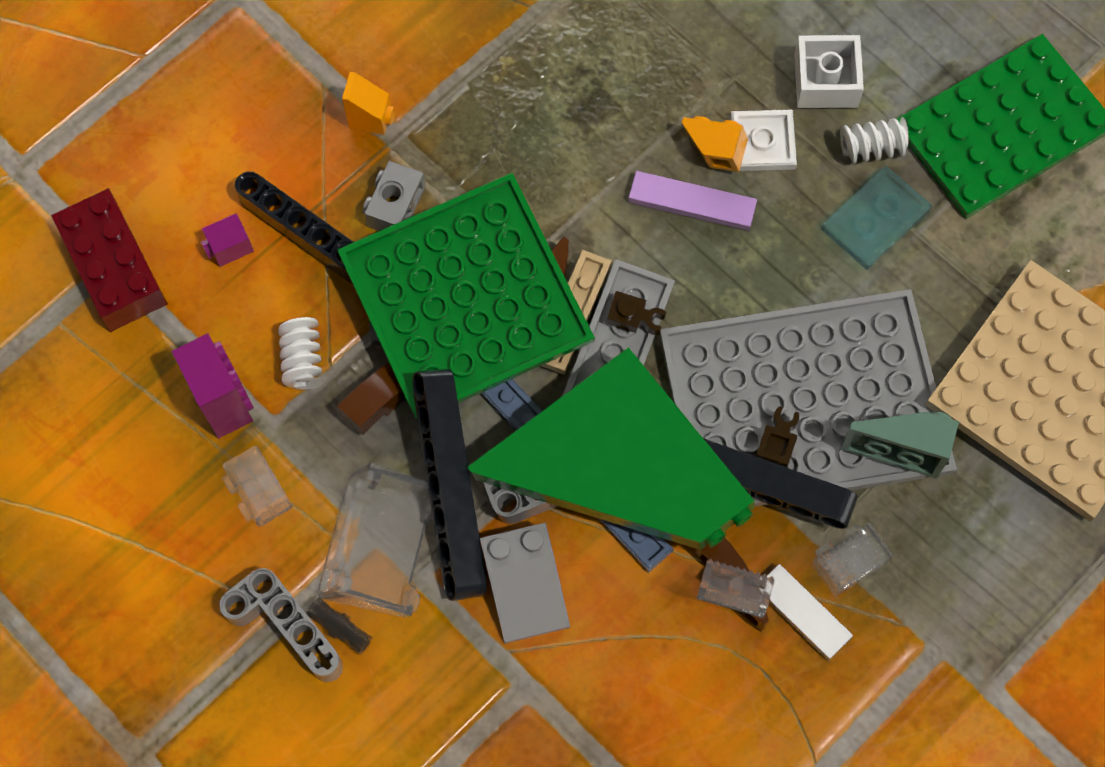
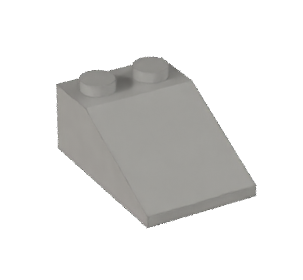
[480,522,570,644]

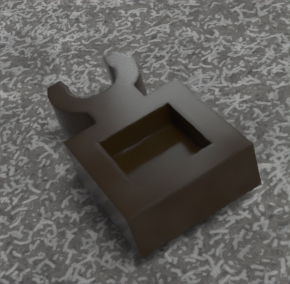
[605,291,666,335]
[756,406,799,467]

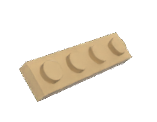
[542,250,612,375]

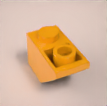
[682,116,748,172]

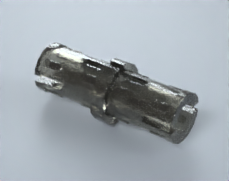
[306,597,373,655]

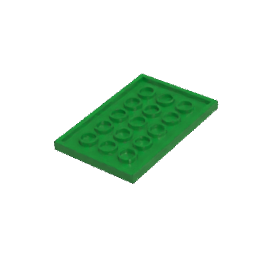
[897,34,1105,219]

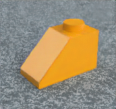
[342,72,395,135]

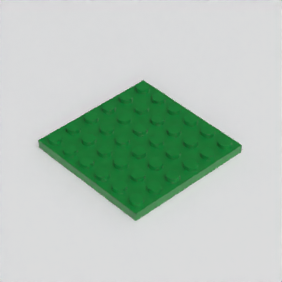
[337,172,595,422]

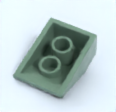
[840,412,959,479]

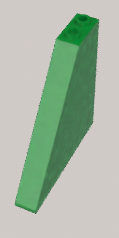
[468,347,755,550]

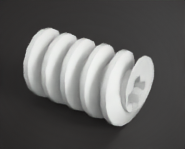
[840,117,908,164]
[278,317,323,390]

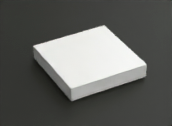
[731,110,797,171]

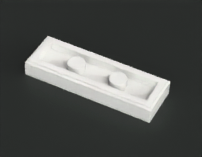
[757,564,853,661]

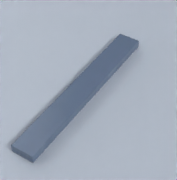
[480,379,673,573]

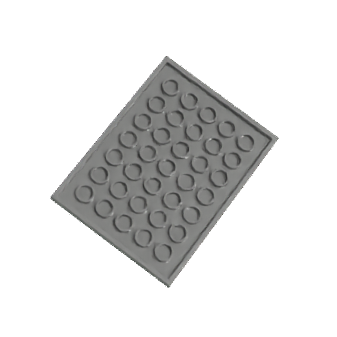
[660,289,957,507]

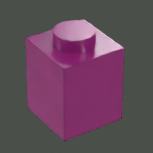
[201,213,254,267]

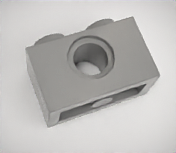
[363,161,426,231]

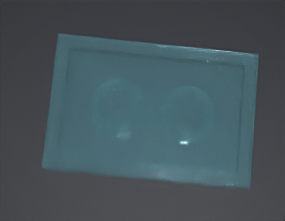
[821,166,932,270]

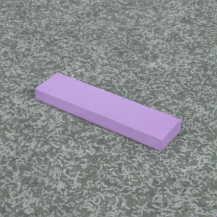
[628,171,757,231]

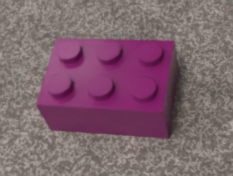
[172,333,254,439]

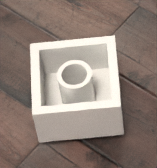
[794,35,864,108]

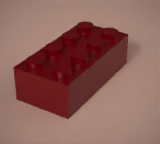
[51,188,168,332]

